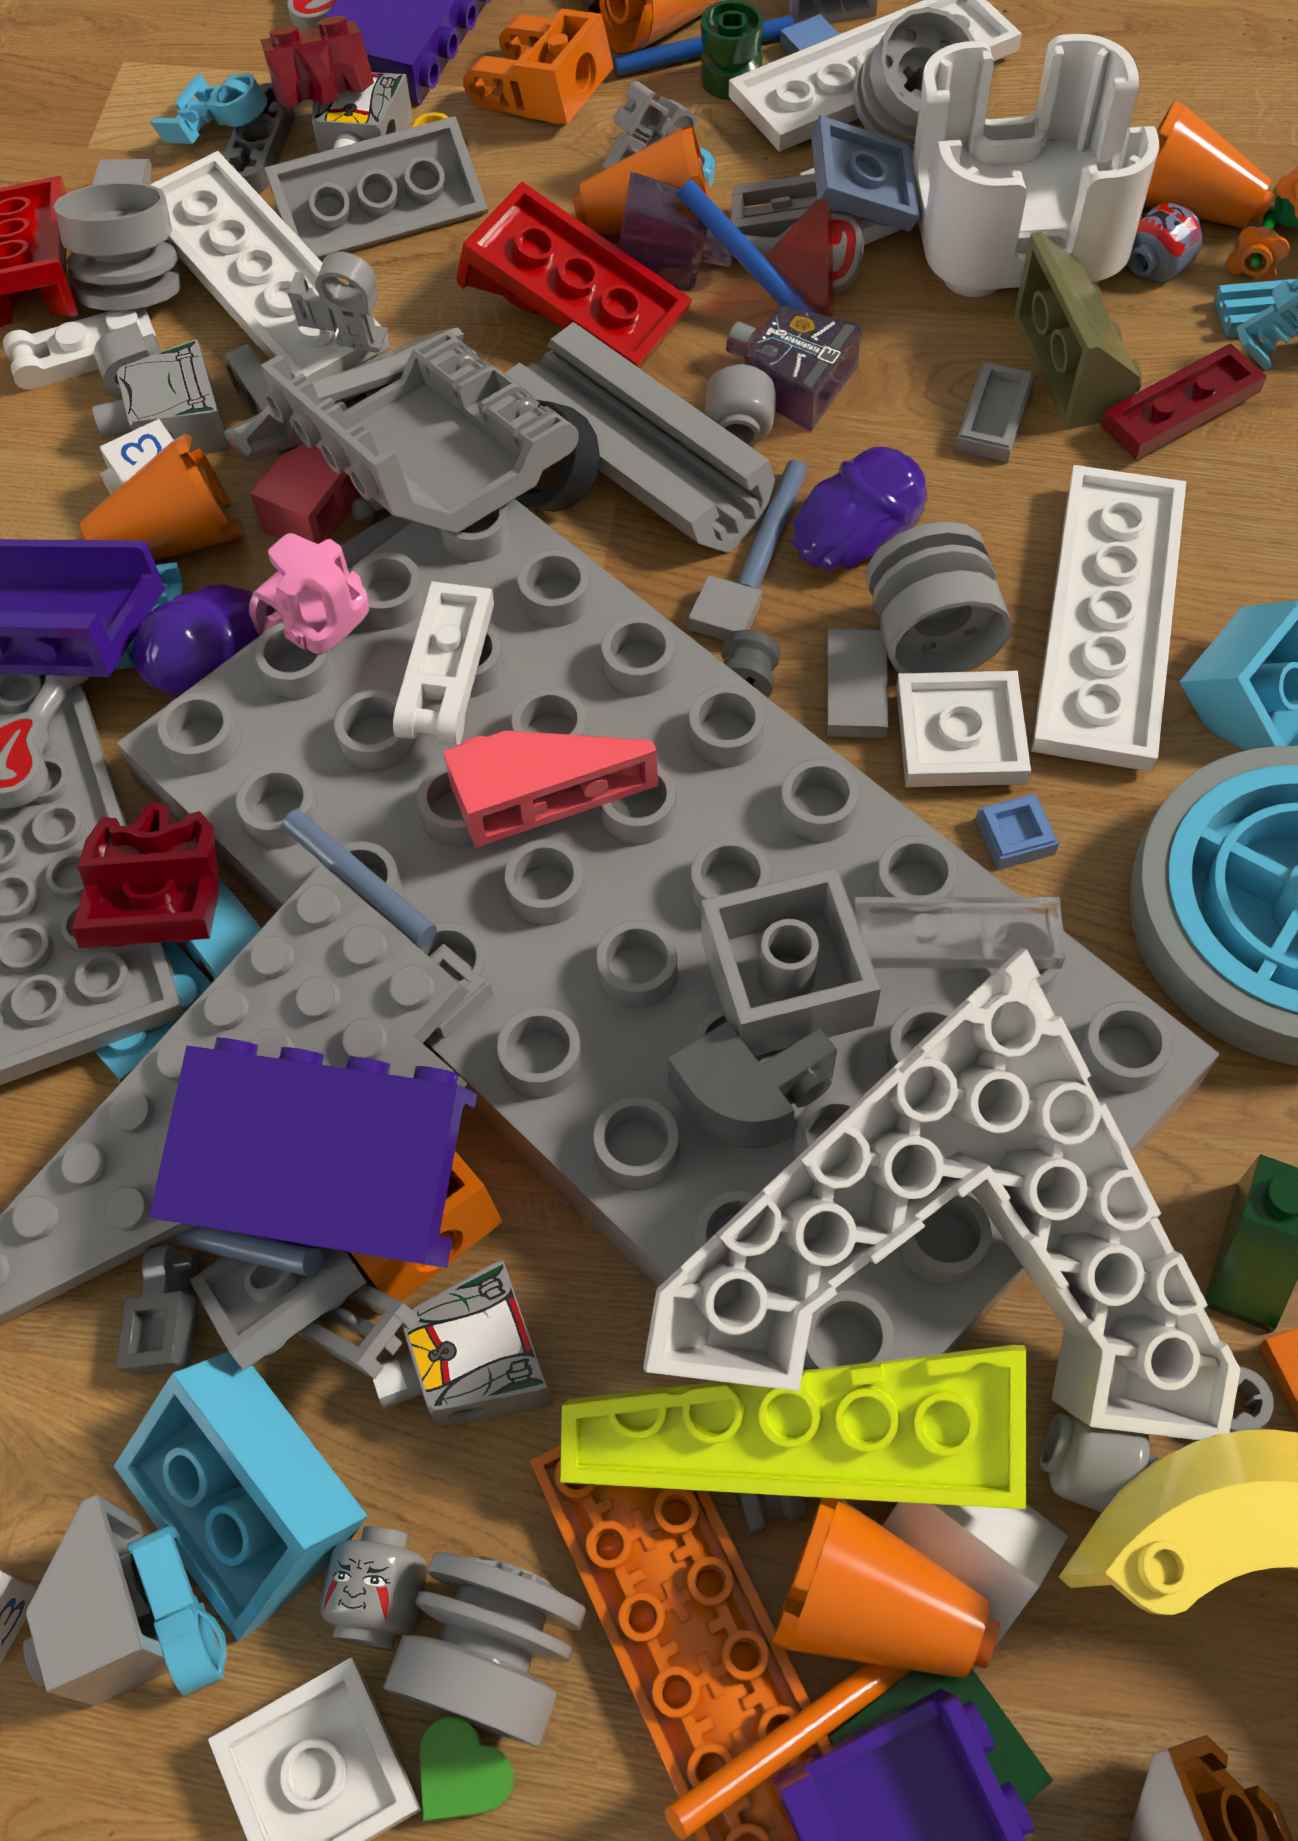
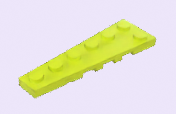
[560,1345,1026,1509]

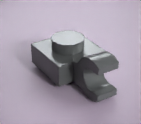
[115,1245,200,1375]

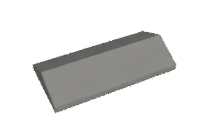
[264,116,488,260]

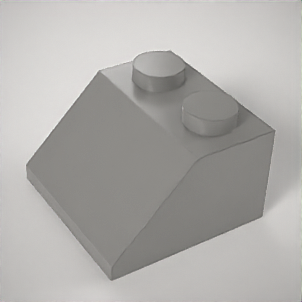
[23,1495,169,1706]

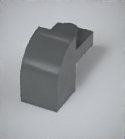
[668,1021,837,1148]

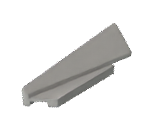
[224,327,464,463]

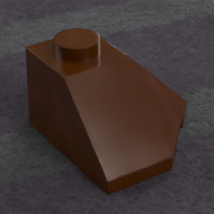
[1127,1735,1293,1841]

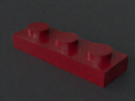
[1101,343,1267,460]

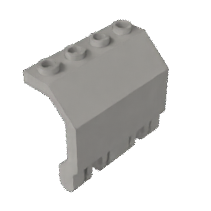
[260,332,579,533]

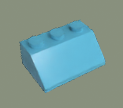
[114,1352,368,1641]

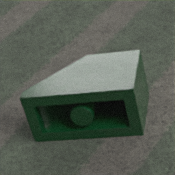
[1205,1154,1298,1332]

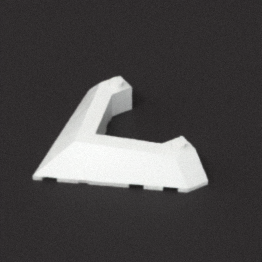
[643,948,1241,1440]

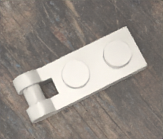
[3,307,161,390]
[393,581,494,745]

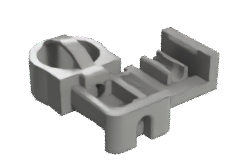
[602,81,697,169]
[287,252,388,353]

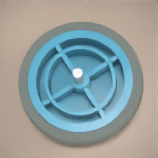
[1129,746,1298,1066]

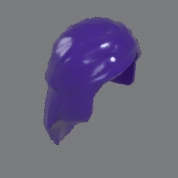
[791,447,928,573]
[132,584,275,697]

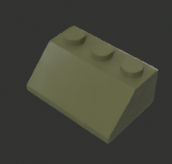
[1014,232,1141,429]

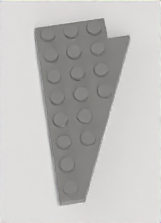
[0,864,468,1325]

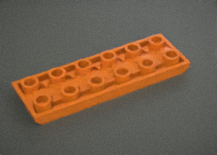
[529,1444,832,1841]

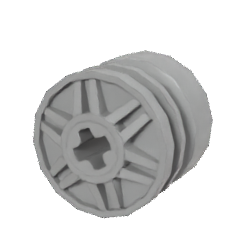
[853,7,975,148]
[53,182,182,310]
[866,521,1012,674]
[383,1552,586,1748]

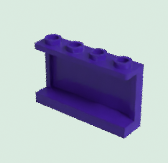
[317,0,491,105]
[0,539,165,677]
[149,1037,477,1268]
[770,1689,1034,1841]

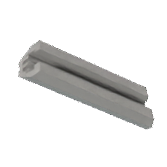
[504,322,775,553]

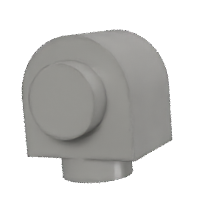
[94,322,161,399]

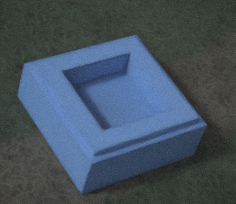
[780,14,840,55]
[975,793,1059,870]

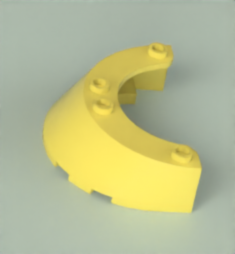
[1059,1430,1298,1615]

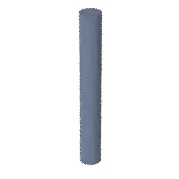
[737,460,808,589]
[282,809,437,947]
[165,1226,324,1277]

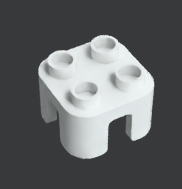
[913,34,1159,297]

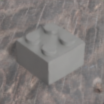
[701,867,881,1056]

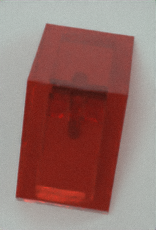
[765,199,834,323]

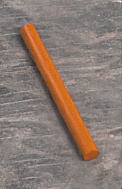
[665,1663,913,1840]

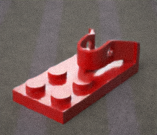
[0,175,80,328]
[456,181,692,369]

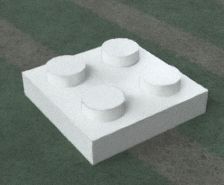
[896,671,1031,787]
[208,1657,422,1841]

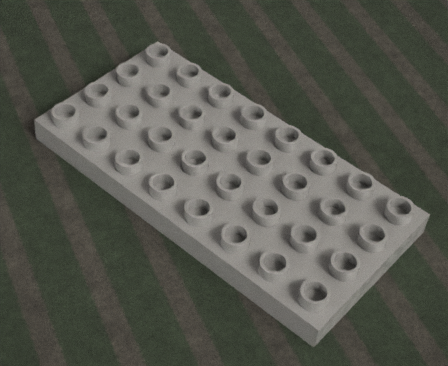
[117,499,1220,1371]

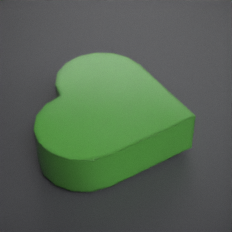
[419,1717,515,1822]

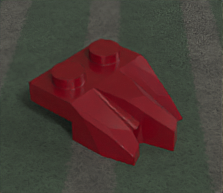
[260,16,374,108]
[72,802,219,949]

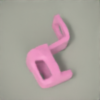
[249,533,369,654]

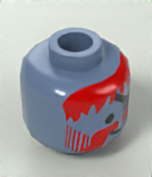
[1127,203,1203,283]

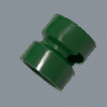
[701,0,764,100]

